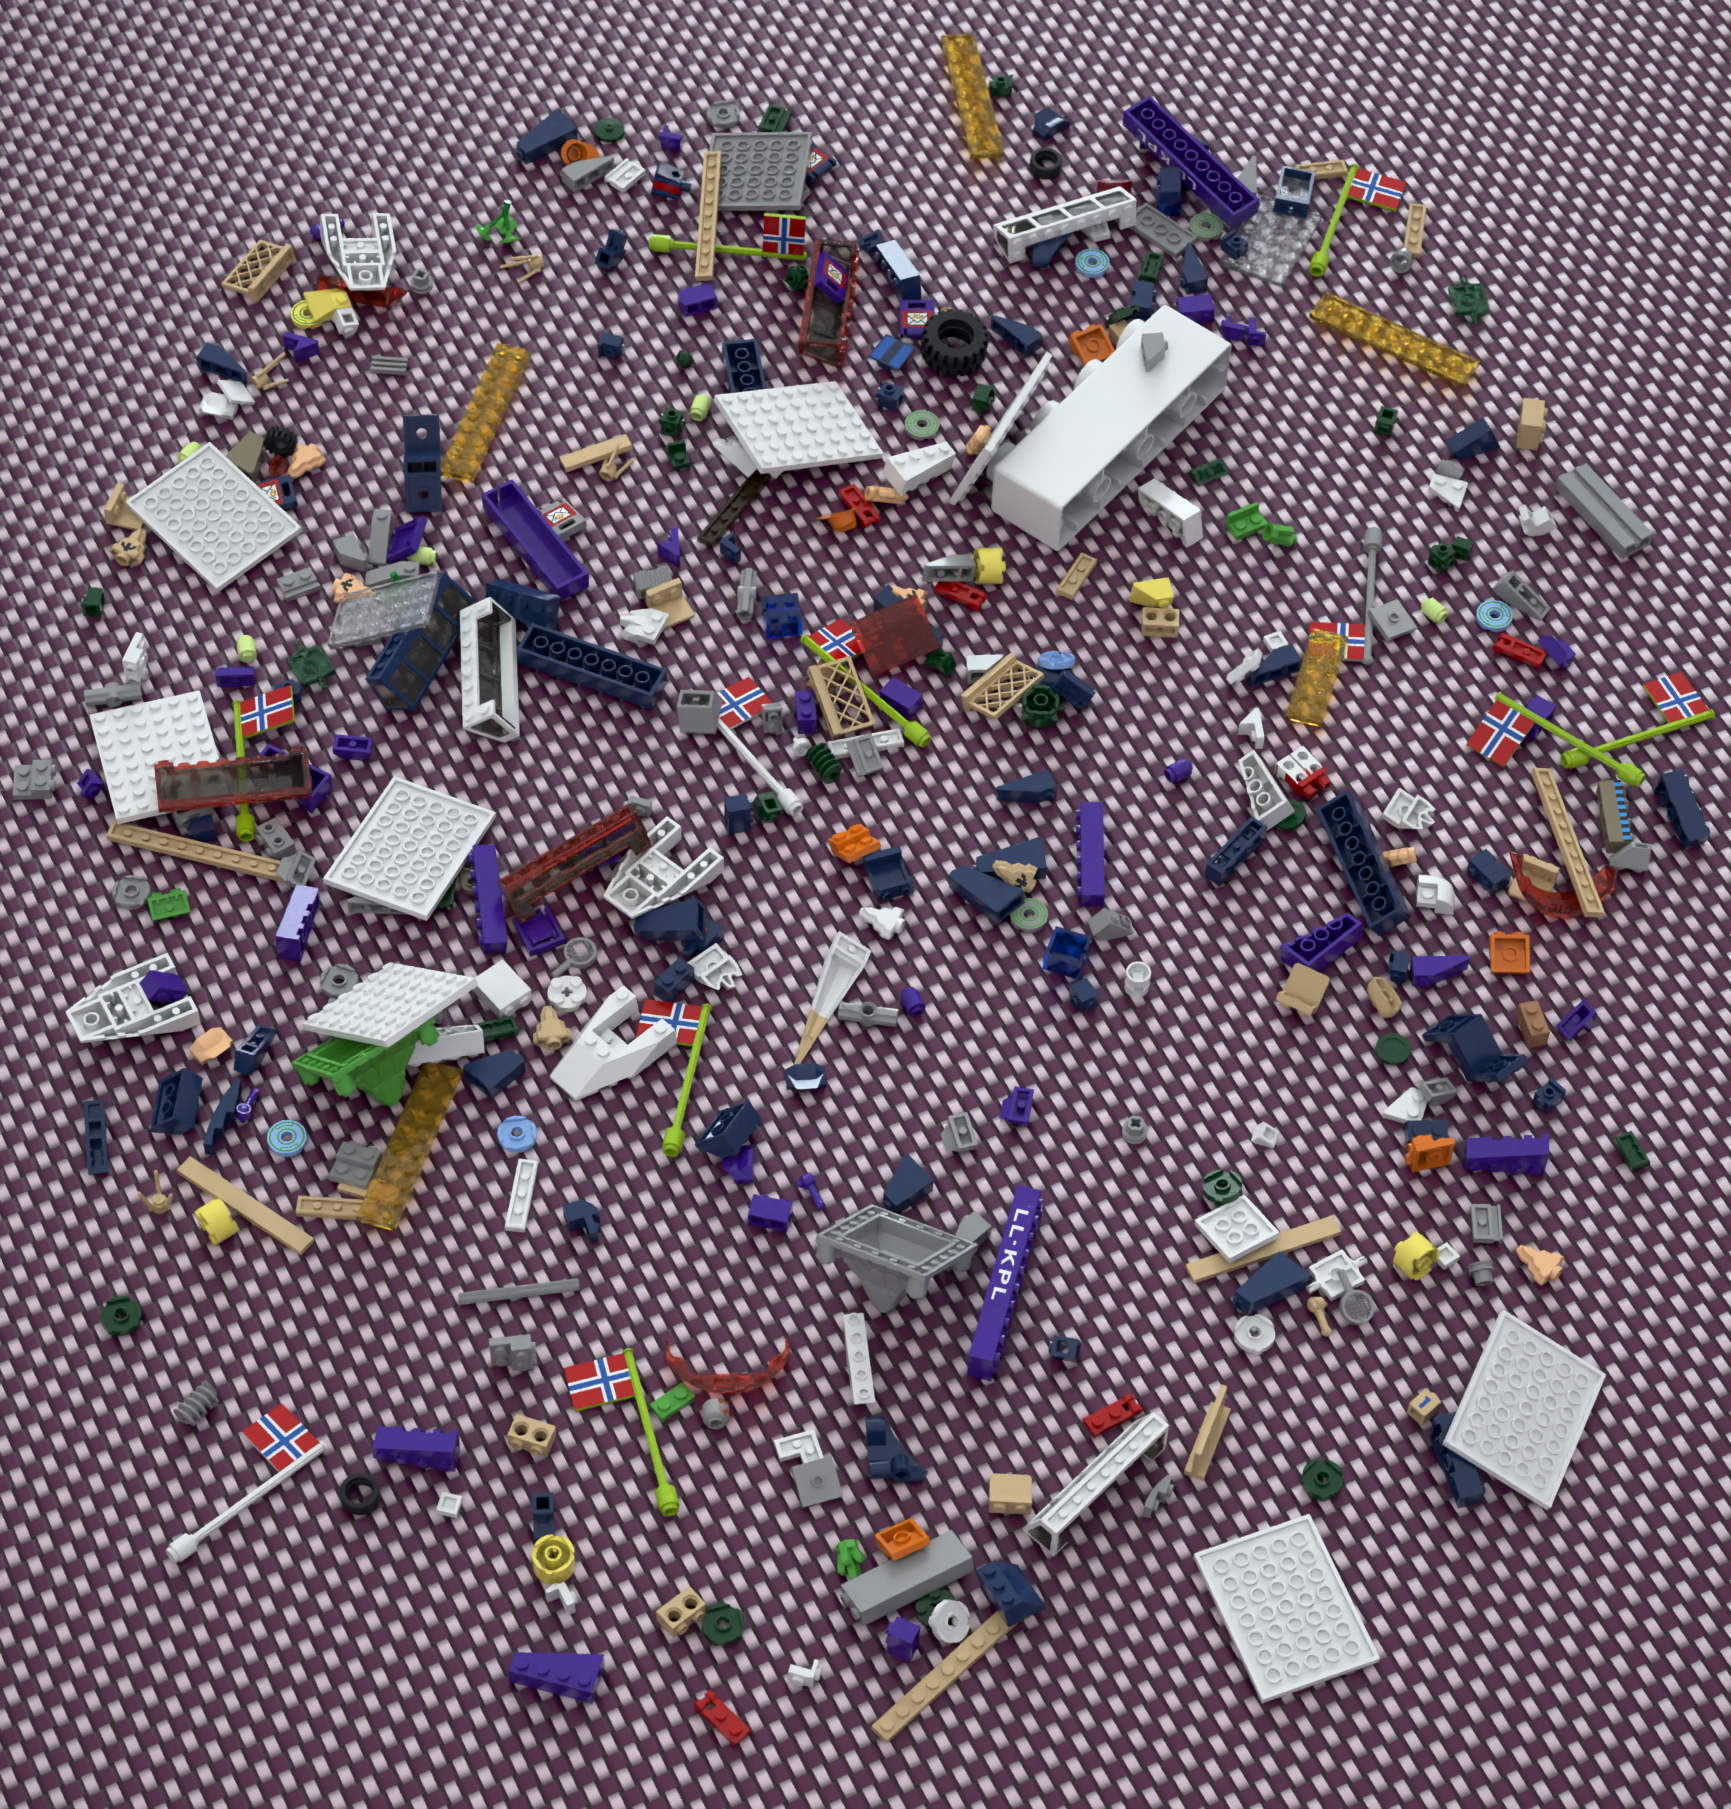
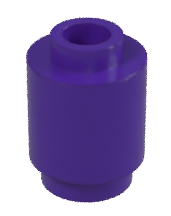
[1164,758,1193,783]
[901,987,926,1016]

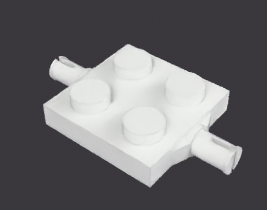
[1306,1250,1367,1301]

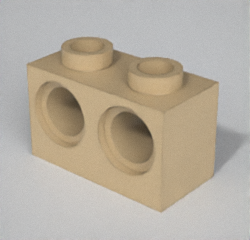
[1141,607,1179,638]
[507,1414,556,1457]
[656,1586,706,1638]

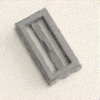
[370,356,408,375]

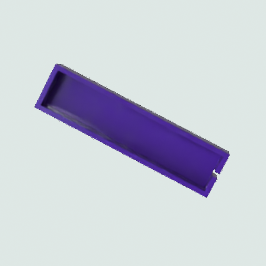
[482,479,589,602]

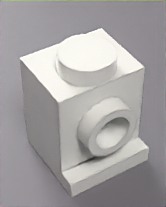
[331,307,359,336]

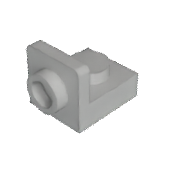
[622,795,652,819]

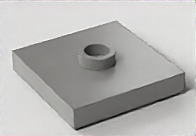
[1367,599,1417,641]
[791,1456,843,1508]

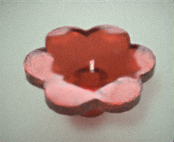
[268,455,288,478]

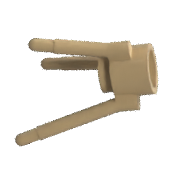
[500,254,544,283]
[251,352,289,391]
[599,444,634,481]
[137,1170,173,1214]

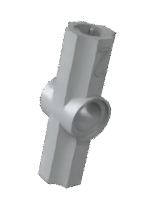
[737,568,757,620]
[84,682,142,707]
[838,1002,898,1027]

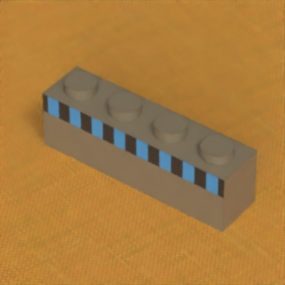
[1596,780,1634,853]

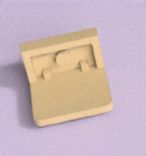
[1508,854,1560,908]
[1276,963,1330,1017]
[989,1473,1032,1515]

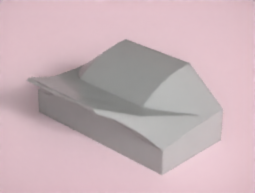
[276,850,316,888]
[1414,1078,1458,1106]
[940,1112,978,1152]

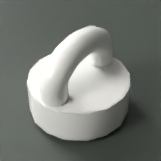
[792,737,812,756]

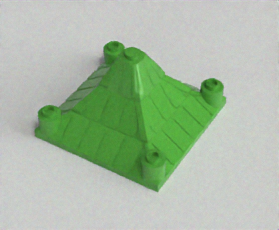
[291,1017,440,1107]

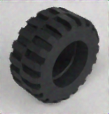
[920,309,989,377]

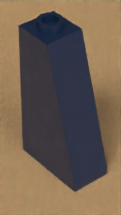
[516,108,578,165]
[973,837,1047,881]
[948,865,1025,924]
[633,898,706,941]
[1232,1251,1311,1315]

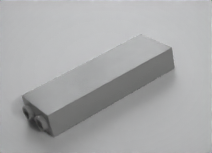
[1556,463,1653,559]
[840,1530,974,1626]

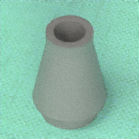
[1435,459,1463,480]

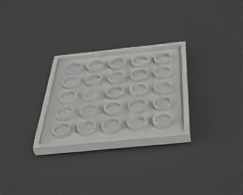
[699,132,813,211]

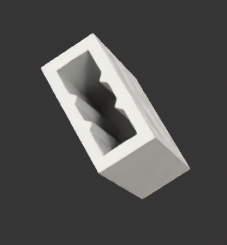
[473,960,532,1019]

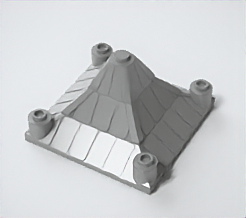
[815,1204,978,1313]

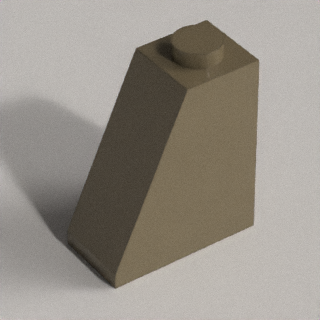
[225,431,266,483]

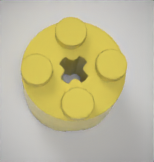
[973,547,1006,585]
[194,1197,240,1246]
[1393,1231,1440,1280]
[532,1534,575,1585]

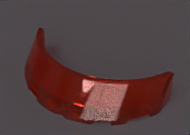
[314,274,407,309]
[1509,852,1619,919]
[665,1337,790,1394]

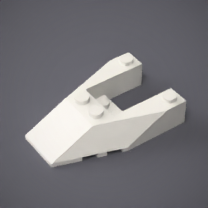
[320,213,396,291]
[603,816,724,919]
[66,953,200,1043]
[550,985,677,1101]

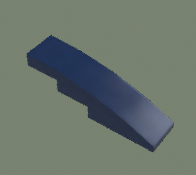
[203,1079,242,1155]
[84,1099,109,1175]

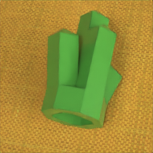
[1262,523,1298,547]
[836,1539,865,1580]

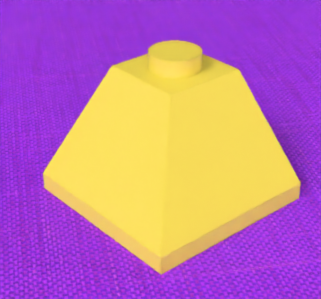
[303,288,352,322]
[1129,577,1174,608]

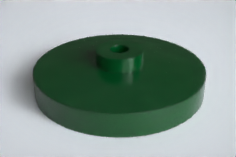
[594,118,624,143]
[1276,800,1307,831]
[1375,1033,1411,1065]

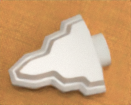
[859,907,905,940]

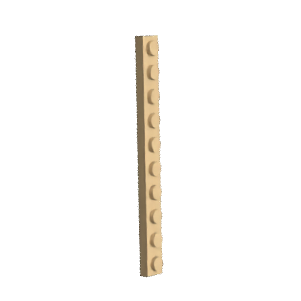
[695,151,722,281]
[1531,768,1605,918]
[106,821,286,883]
[872,1611,1018,1743]

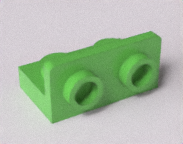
[1226,502,1267,541]
[147,888,191,922]

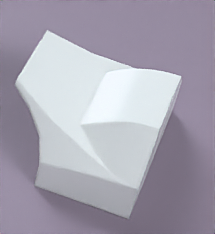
[199,392,239,420]

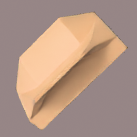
[189,1027,233,1065]

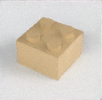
[1516,398,1548,450]

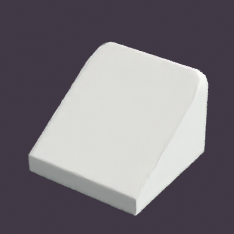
[1251,1122,1279,1148]

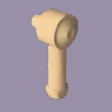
[1307,1297,1332,1337]

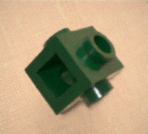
[784,264,815,291]
[659,407,686,438]
[1427,541,1456,574]

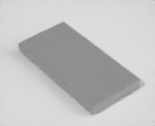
[1128,203,1198,259]

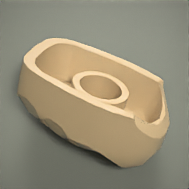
[1367,977,1403,1018]

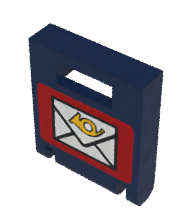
[806,143,837,183]
[256,474,298,510]

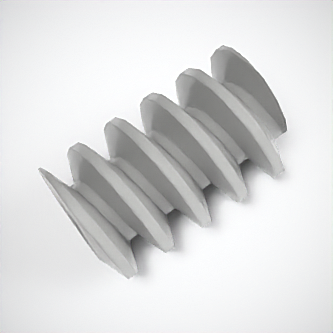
[173,1381,219,1426]

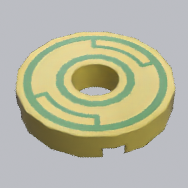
[290,300,324,329]

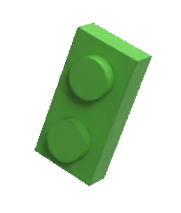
[650,1382,695,1422]

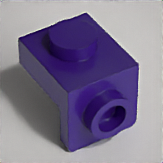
[659,125,682,152]
[1220,314,1245,342]
[1244,318,1266,346]
[77,769,104,798]

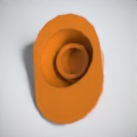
[561,139,600,165]
[816,507,857,532]

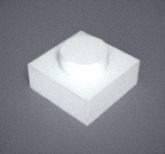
[1263,631,1288,653]
[1437,1242,1460,1270]
[436,1492,463,1518]

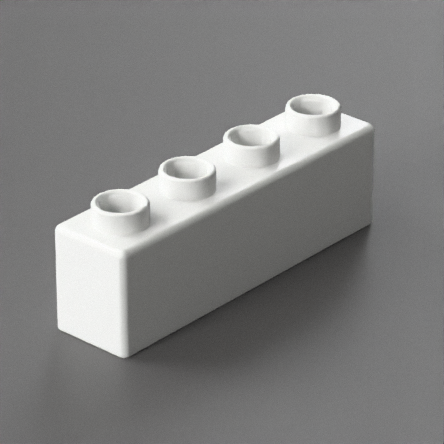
[986,305,1232,551]

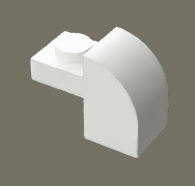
[1519,504,1557,536]

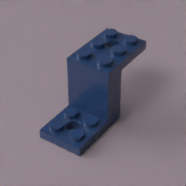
[403,414,443,513]
[1422,1014,1528,1083]

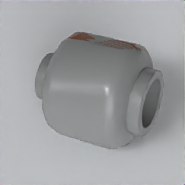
[702,1397,729,1429]

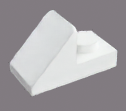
[1238,708,1264,749]

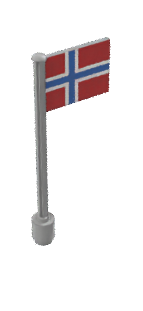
[1308,527,1382,665]

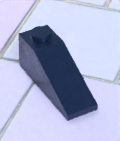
[1180,242,1208,295]
[990,315,1043,357]
[197,342,247,385]
[1249,644,1302,688]
[996,769,1057,803]
[233,1025,277,1076]

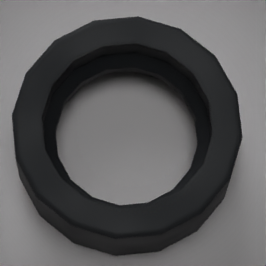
[1029,148,1062,180]
[340,1473,380,1515]

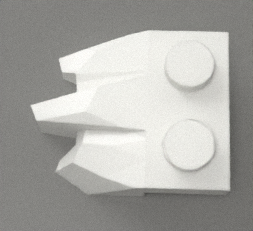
[620,608,669,645]
[1381,788,1436,829]
[688,943,742,990]

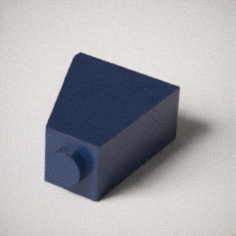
[1447,417,1500,461]
[463,1049,525,1100]
[883,1154,933,1214]

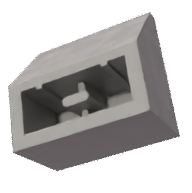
[677,690,722,734]

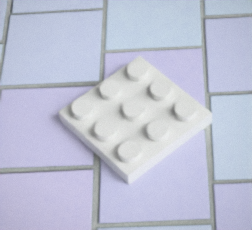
[1195,1195,1279,1263]

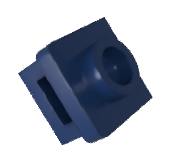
[857,229,885,255]
[720,532,741,564]

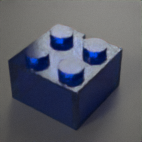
[1157,167,1181,216]
[761,593,803,639]
[1042,926,1092,980]

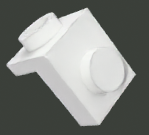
[545,1581,577,1615]
[788,1659,822,1688]

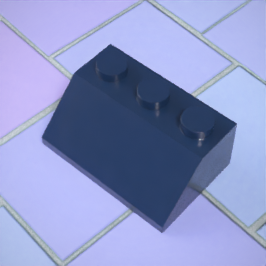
[150,1068,203,1135]
[695,1100,761,1158]
[976,1560,1046,1628]

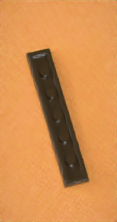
[697,469,771,548]

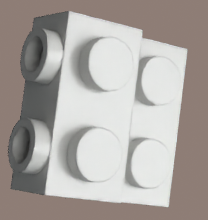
[122,632,148,686]

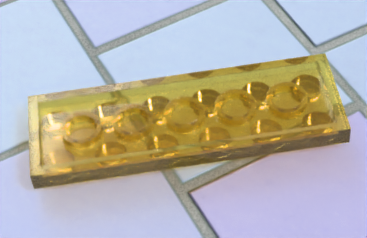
[1285,629,1349,727]

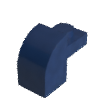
[595,228,628,270]
[563,1201,601,1244]
[532,1492,555,1541]

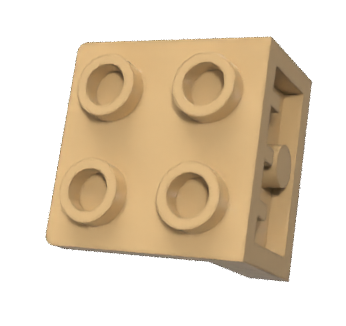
[104,483,144,531]
[646,578,695,629]

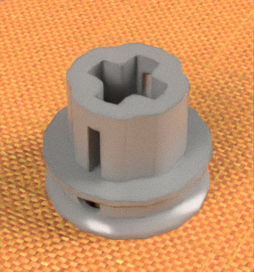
[1389,248,1412,273]
[410,268,433,294]
[1122,1116,1148,1144]
[1468,1260,1495,1286]

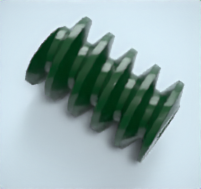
[806,743,842,784]

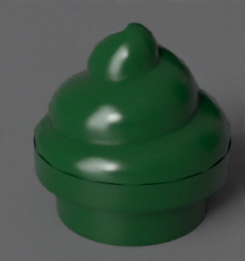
[676,349,695,367]

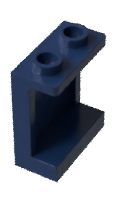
[863,846,914,902]

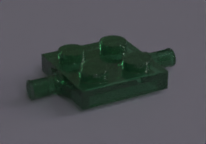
[1448,275,1490,323]
[286,641,336,690]

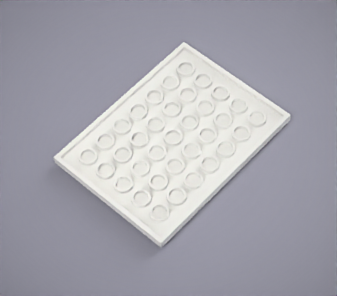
[948,352,1053,505]
[713,381,884,474]
[125,442,302,592]
[89,690,230,824]
[323,776,496,921]
[303,962,479,1048]
[1442,1310,1606,1510]
[1193,1514,1380,1703]

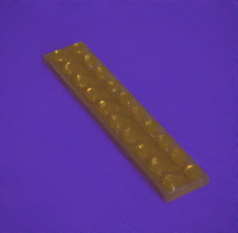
[941,34,1004,159]
[1309,292,1480,388]
[441,343,531,483]
[356,1062,463,1231]

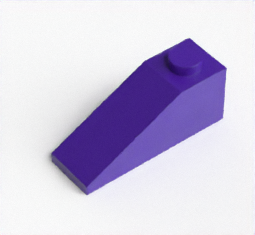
[1409,955,1470,987]

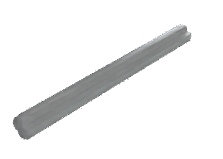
[458,1278,580,1305]

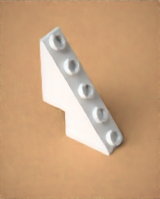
[712,438,783,479]
[843,1313,875,1404]

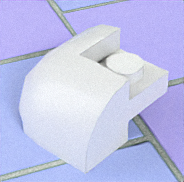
[1416,874,1455,915]

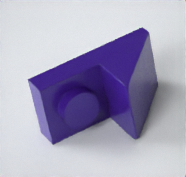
[283,331,319,362]
[657,527,680,567]
[1556,999,1597,1041]

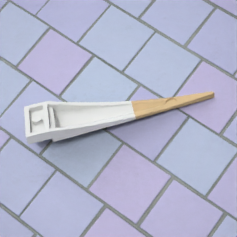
[794,931,871,1065]

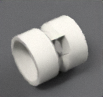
[1124,962,1151,998]

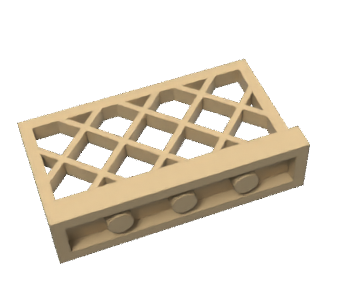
[221,240,296,302]
[961,653,1045,720]
[807,656,875,740]
[1184,1384,1231,1481]

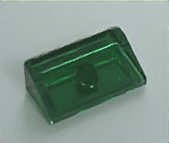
[1188,458,1229,487]

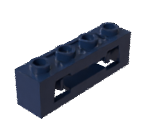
[1205,817,1267,887]

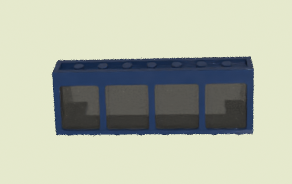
[365,573,477,710]

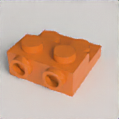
[1068,324,1115,366]
[828,824,881,863]
[1489,931,1530,974]
[1404,1134,1455,1173]
[874,1518,931,1561]

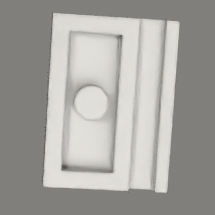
[605,158,646,193]

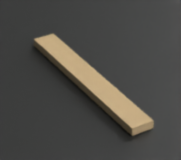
[177,1156,314,1255]
[1185,1215,1341,1284]

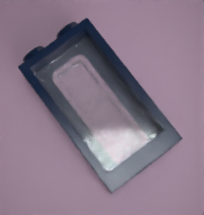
[1273,165,1315,219]

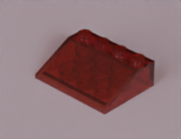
[849,593,940,677]

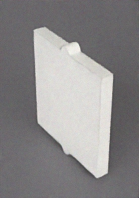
[217,380,255,405]

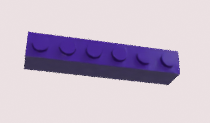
[1076,802,1105,906]
[468,844,508,953]

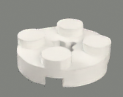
[548,976,587,1012]
[1234,1314,1275,1355]
[928,1599,970,1643]

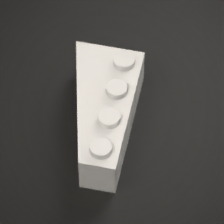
[883,442,956,497]
[1138,478,1203,548]
[1238,750,1295,830]
[407,1024,485,1066]

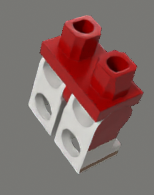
[1274,746,1331,800]

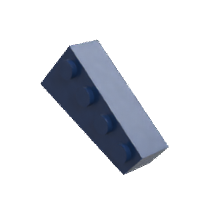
[1429,1412,1485,1508]

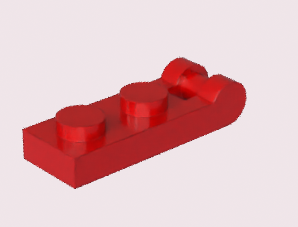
[839,484,881,529]
[934,581,987,612]
[1492,633,1547,669]
[1083,1393,1143,1438]
[693,1690,751,1747]

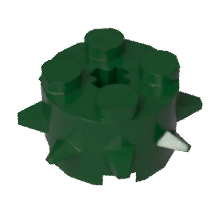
[1015,685,1066,728]

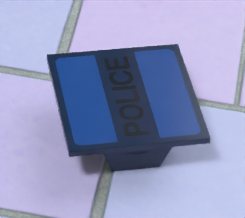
[868,334,916,371]

